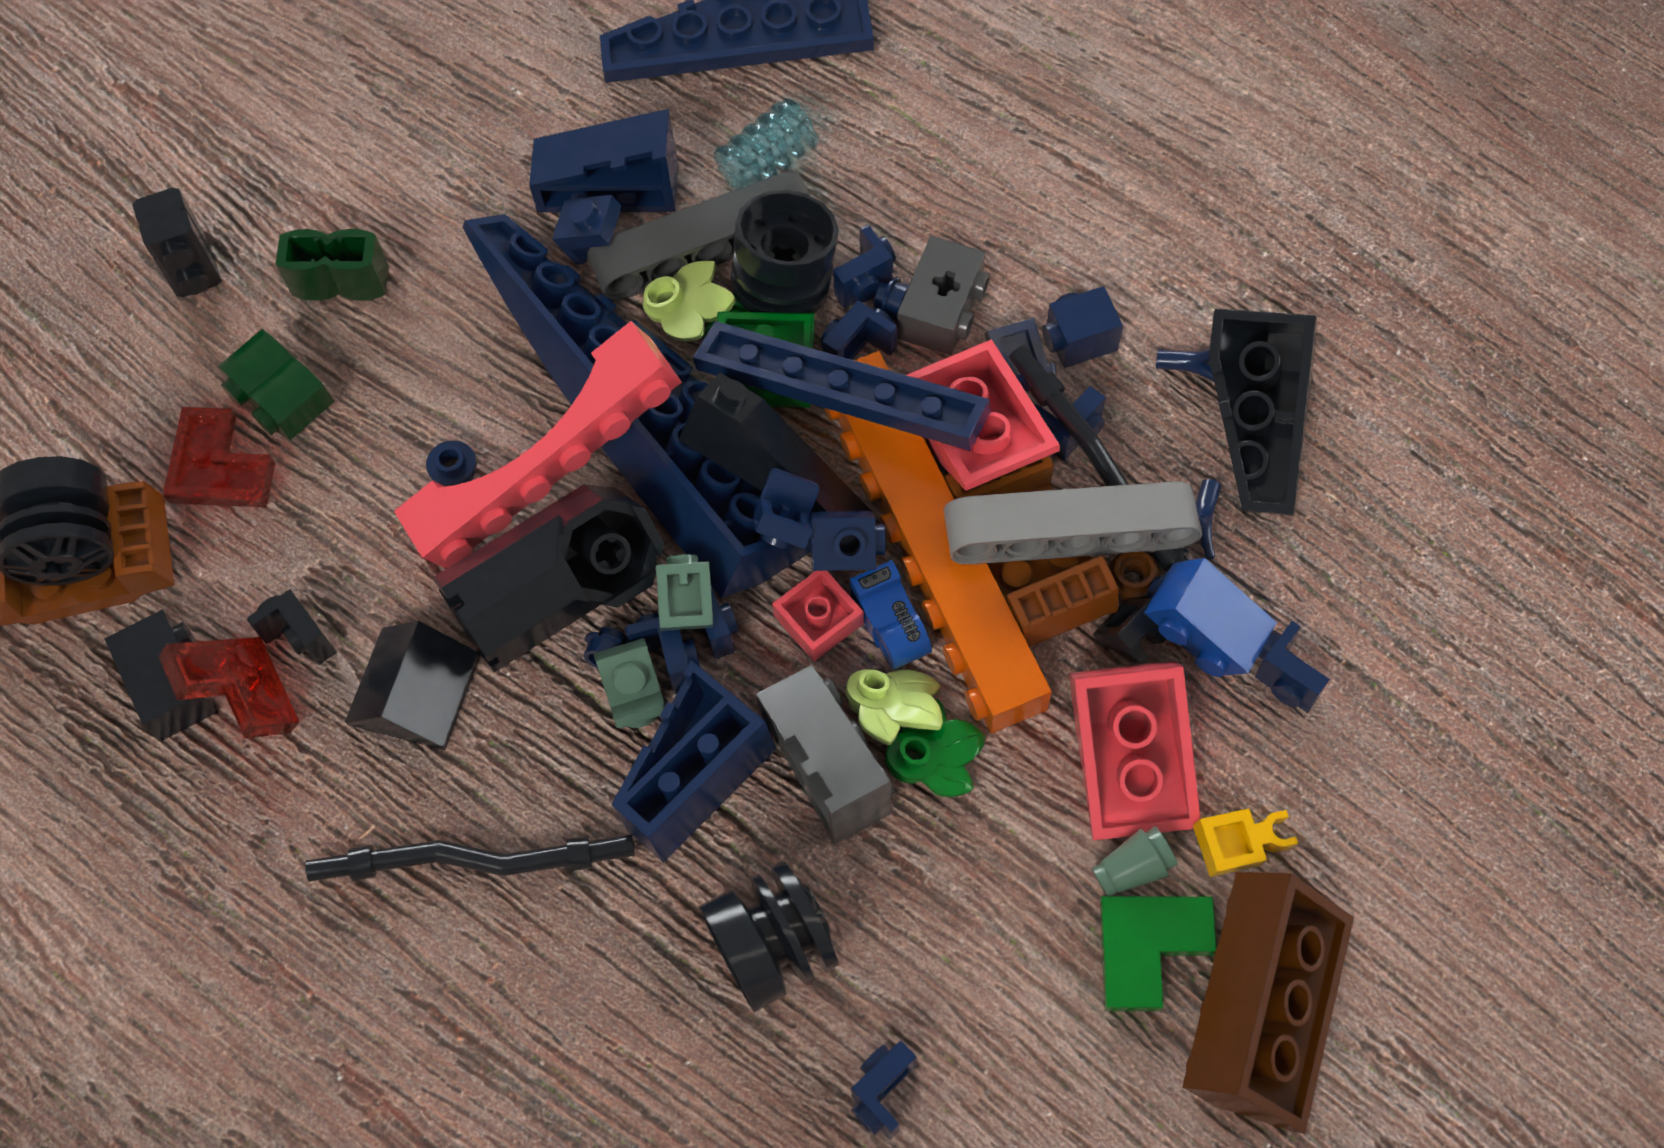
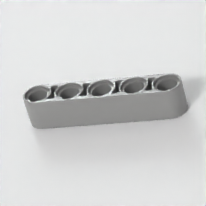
[943,482,1202,565]

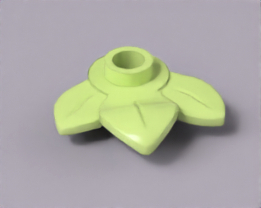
[643,261,736,342]
[845,669,943,745]

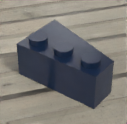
[529,109,678,213]
[611,660,776,863]

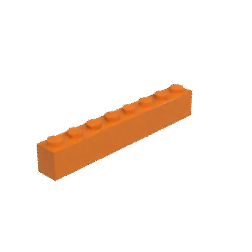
[824,351,1052,734]

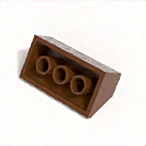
[1182,872,1354,1134]

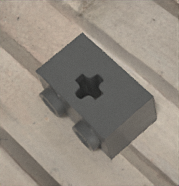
[897,235,990,356]

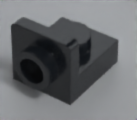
[247,589,336,665]

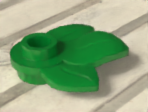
[885,699,986,797]

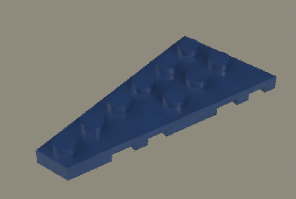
[599,0,874,83]

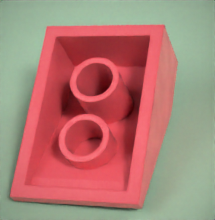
[907,339,1060,491]
[1069,660,1201,840]

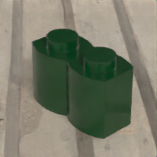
[275,229,389,301]
[217,329,334,440]

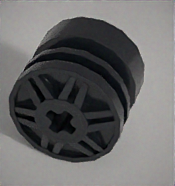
[730,190,839,314]
[0,456,114,586]
[698,860,839,1013]

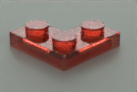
[163,407,276,508]
[158,637,299,739]

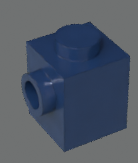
[1042,286,1123,368]
[810,511,885,571]

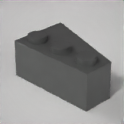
[756,665,895,845]

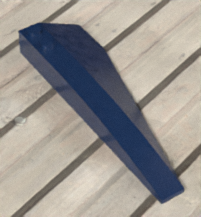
[462,214,811,598]

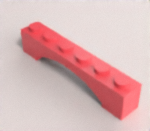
[394,321,682,569]

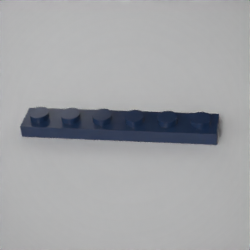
[693,321,991,451]

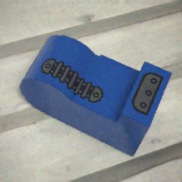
[850,560,932,670]

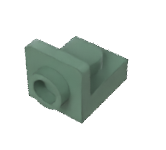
[656,555,713,631]
[594,638,665,728]

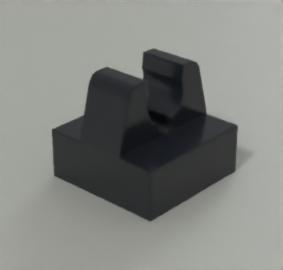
[1093,598,1166,663]

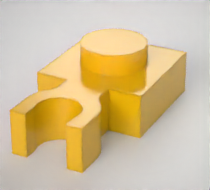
[1193,808,1298,877]

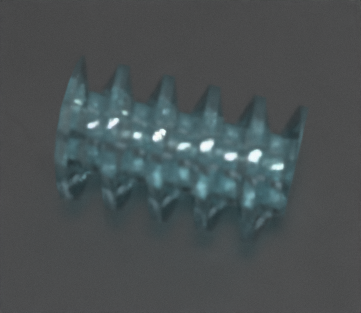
[714,98,819,190]

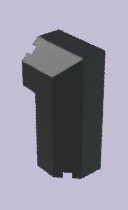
[433,484,665,673]

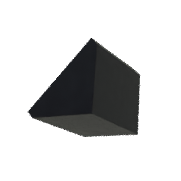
[345,620,480,750]

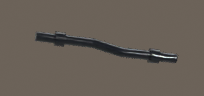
[1009,345,1189,571]
[305,834,635,882]

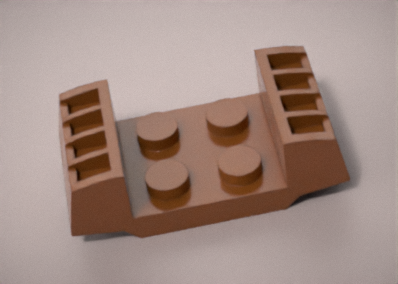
[944,456,1118,648]
[0,481,175,626]

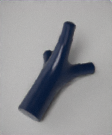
[1156,349,1214,382]
[1195,479,1221,560]

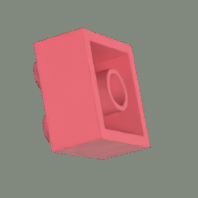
[772,571,864,662]

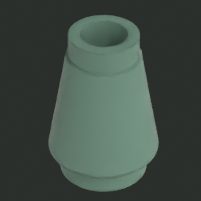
[1091,826,1178,896]

